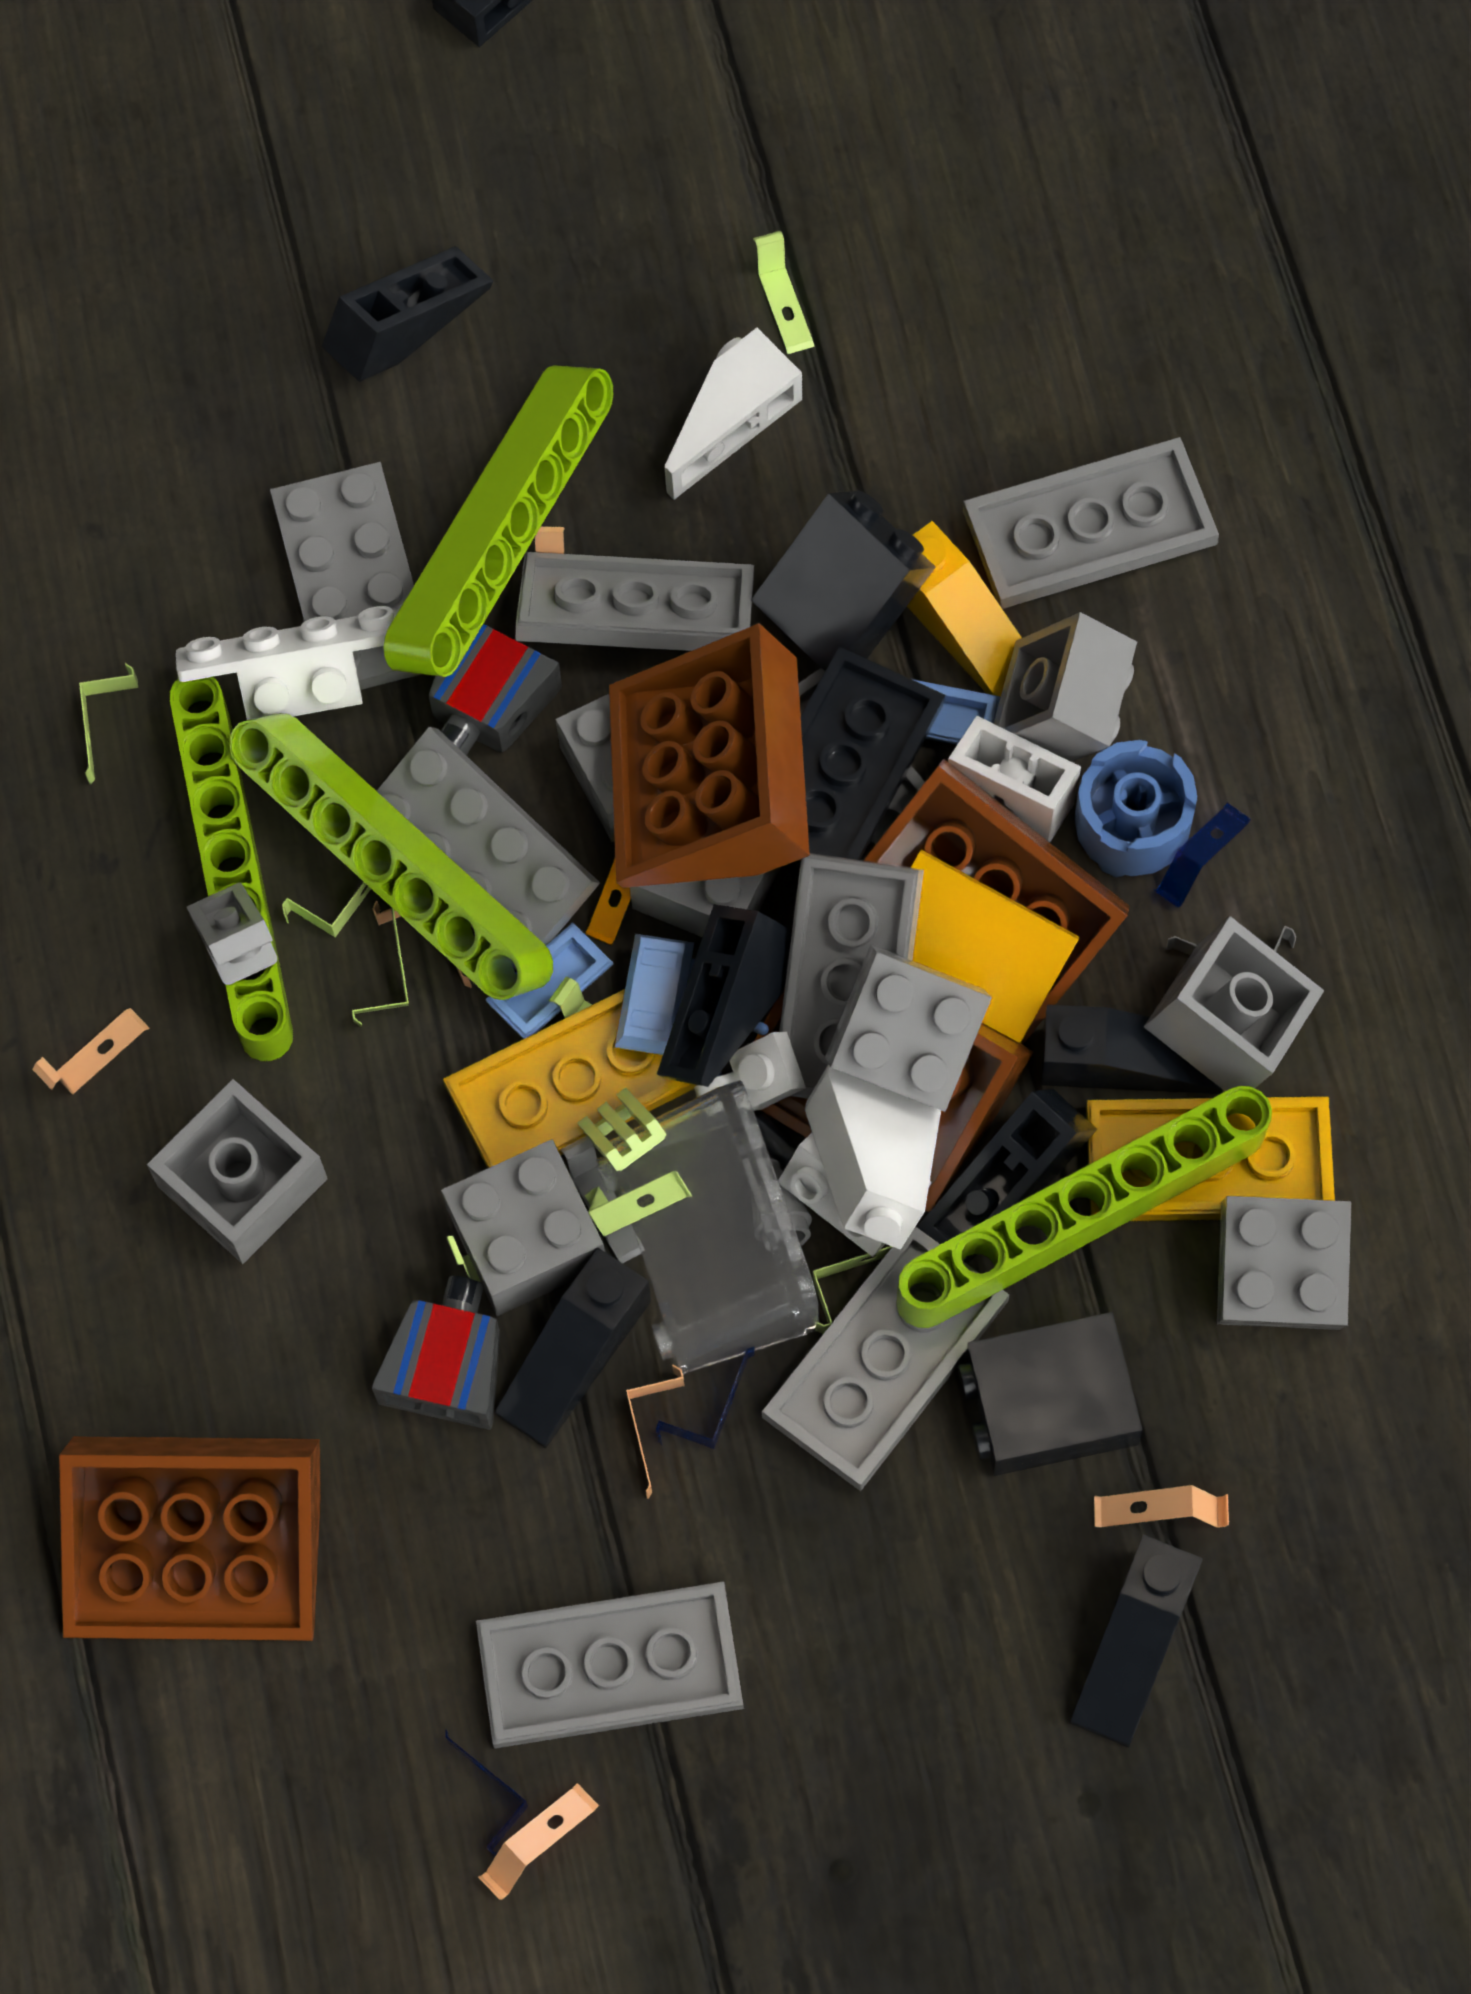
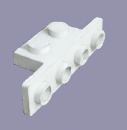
[176,606,400,720]

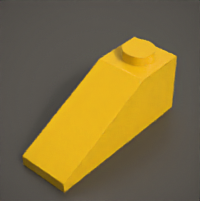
[907,521,1022,697]

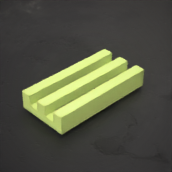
[577,1088,667,1171]

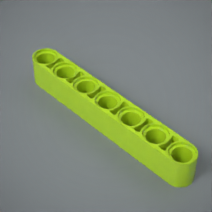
[383,365,613,677]
[170,677,293,1061]
[229,713,553,1000]
[896,1086,1272,1328]

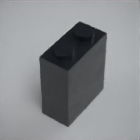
[751,491,936,671]
[958,1312,1143,1476]

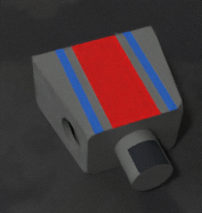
[429,624,562,756]
[372,1276,500,1430]

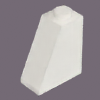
[805,1064,941,1250]

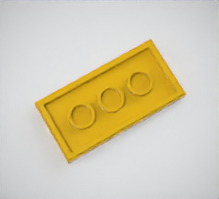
[443,989,697,1168]
[1086,1097,1335,1221]

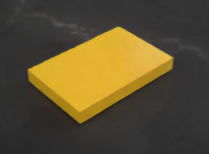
[911,850,1079,1043]

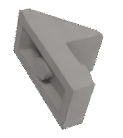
[186,882,277,985]

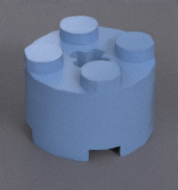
[1074,740,1198,877]

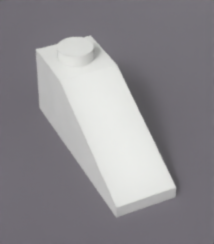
[664,328,802,500]

